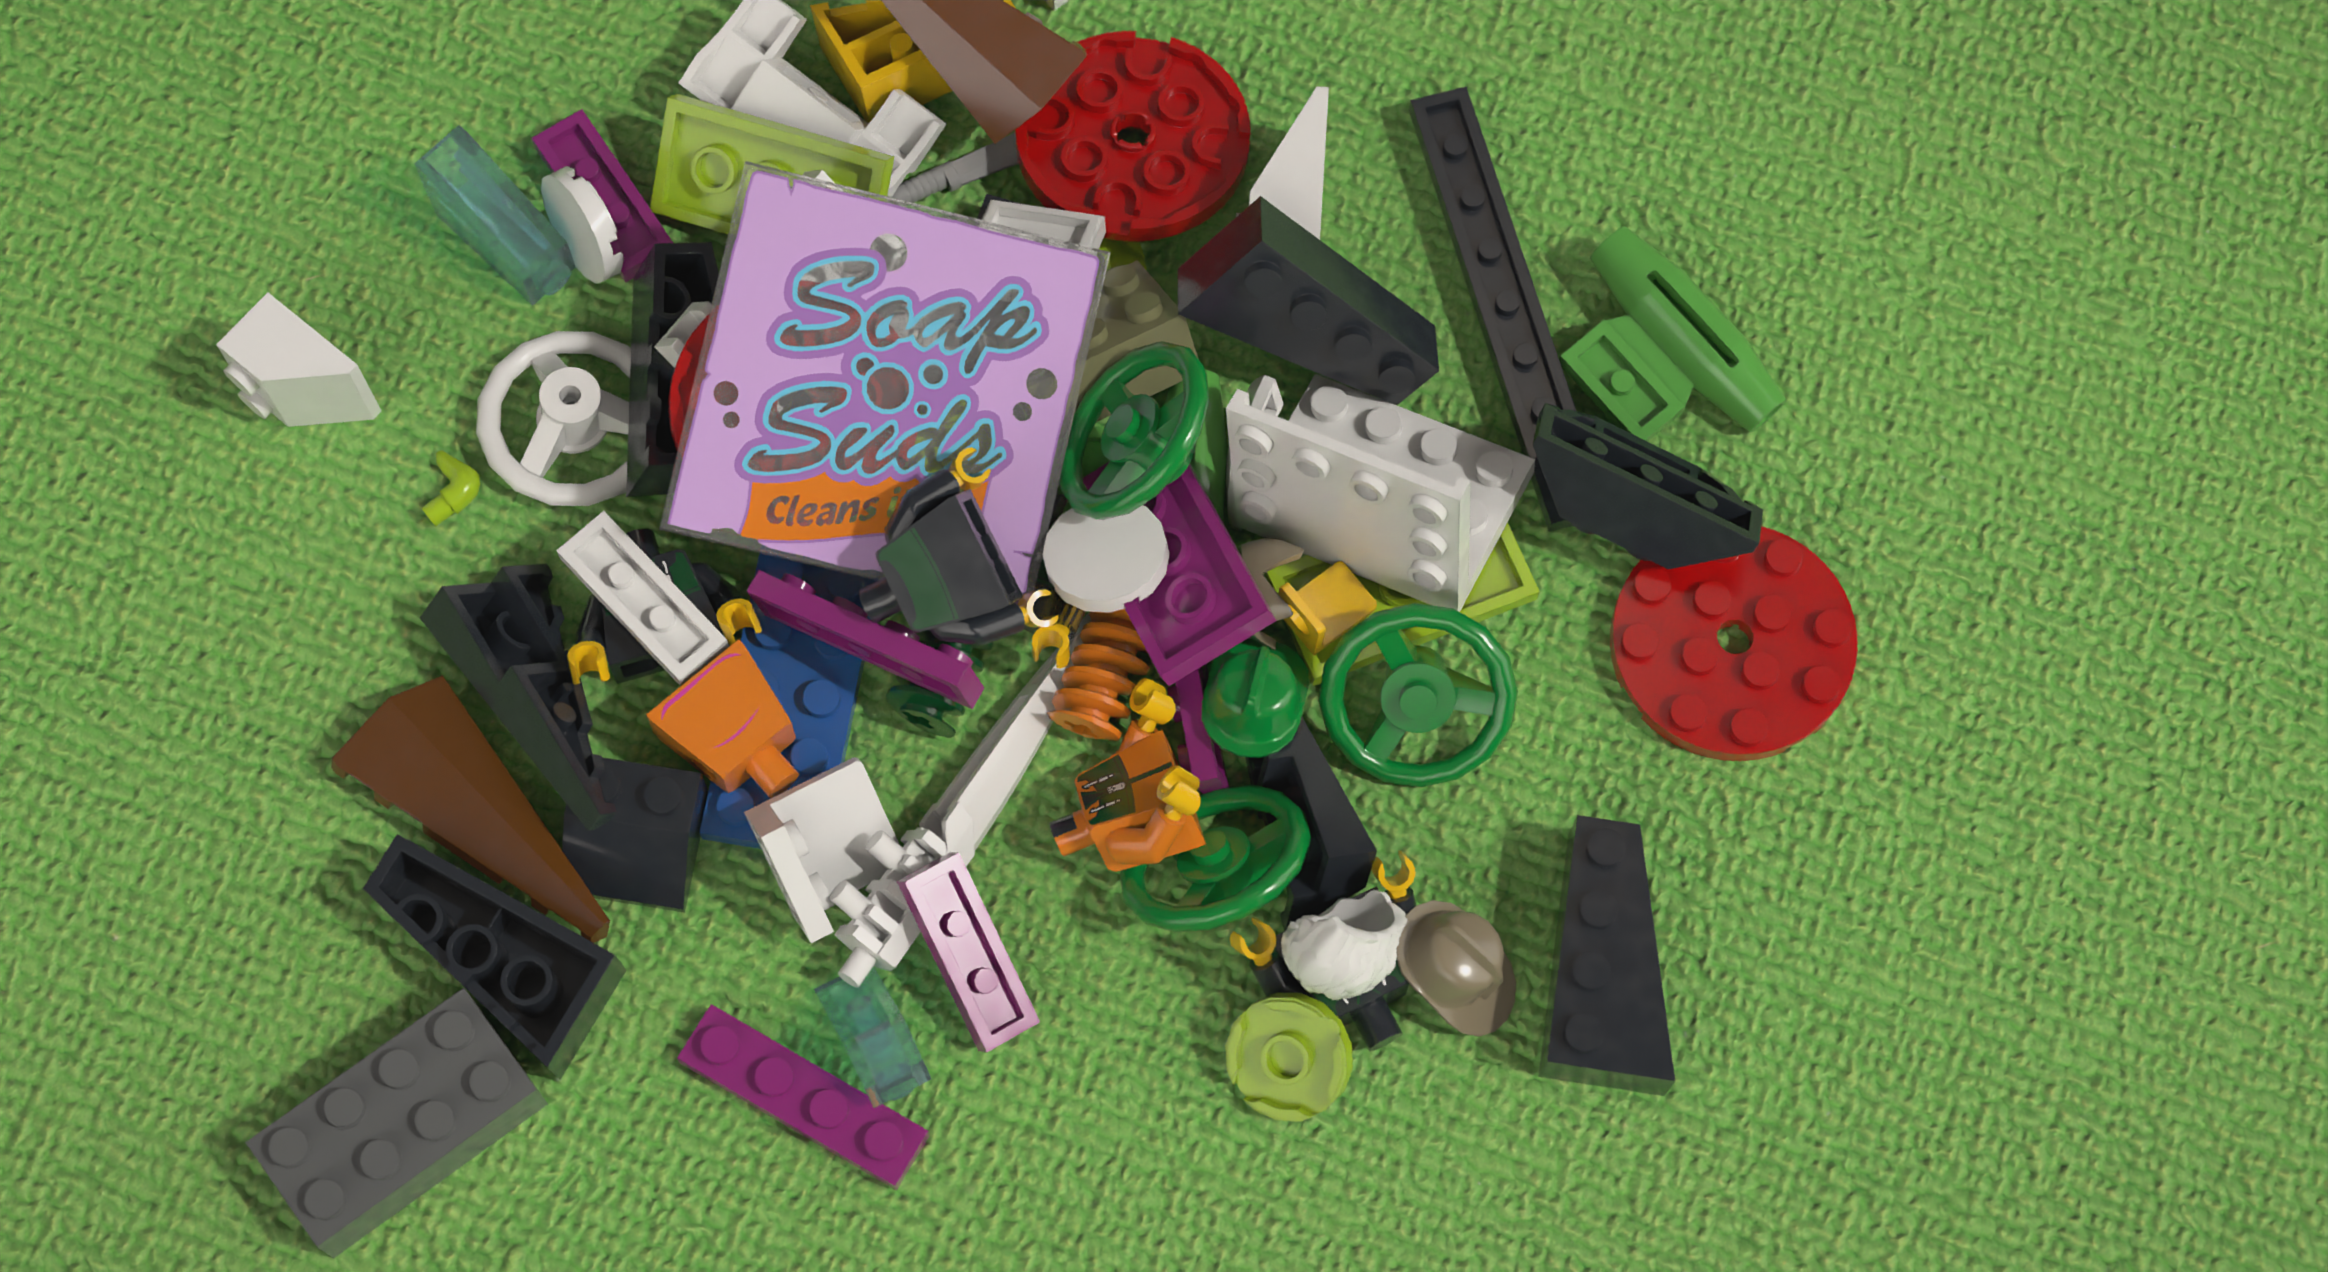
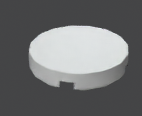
[541,166,624,284]
[1042,505,1169,613]

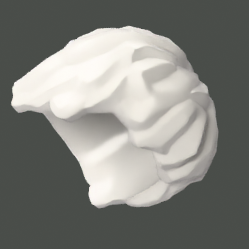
[1281,890,1407,1000]

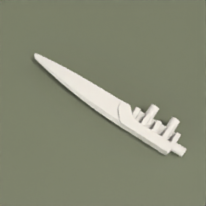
[829,613,1092,988]

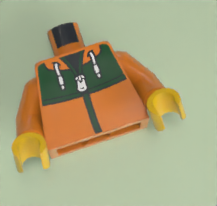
[1049,678,1206,872]

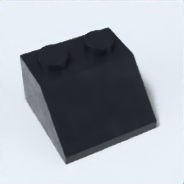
[562,757,708,913]

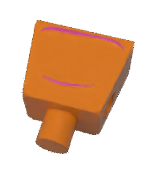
[646,639,799,798]

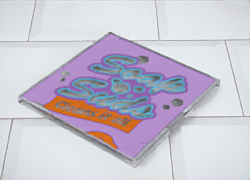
[659,161,1110,605]

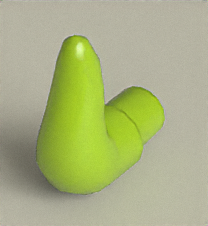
[421,450,481,527]

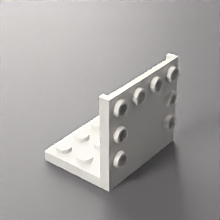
[1226,374,1535,612]

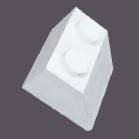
[216,293,381,427]

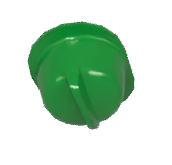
[1202,638,1309,758]

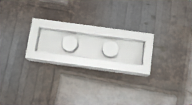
[556,511,729,686]

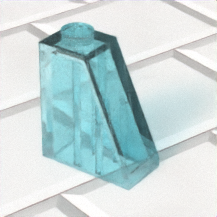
[415,125,575,306]

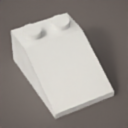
[1236,86,1329,240]

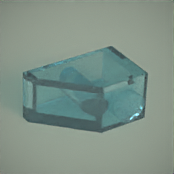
[814,966,931,1108]

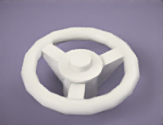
[476,331,631,506]

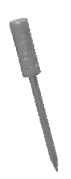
[889,133,1018,207]

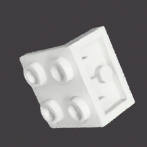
[744,757,900,943]

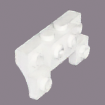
[679,0,946,203]

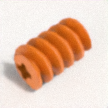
[1047,608,1150,741]

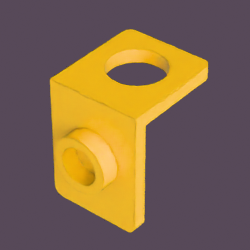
[1278,561,1377,656]

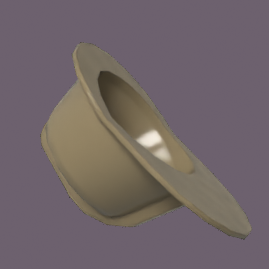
[1396,900,1516,1036]

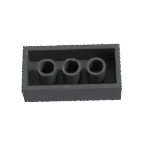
[246,988,548,1259]

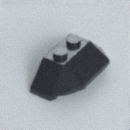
[1532,403,1763,570]

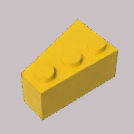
[810,0,1015,123]

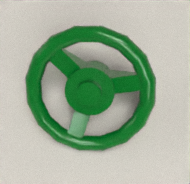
[1058,341,1209,520]
[1318,603,1518,787]
[1120,785,1311,932]

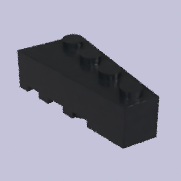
[1177,196,1439,405]
[626,242,723,497]
[1538,815,1675,1096]
[363,834,627,1080]

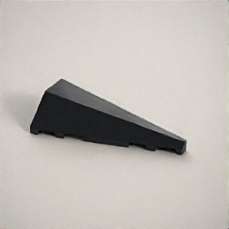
[420,564,617,831]
[1245,717,1377,931]

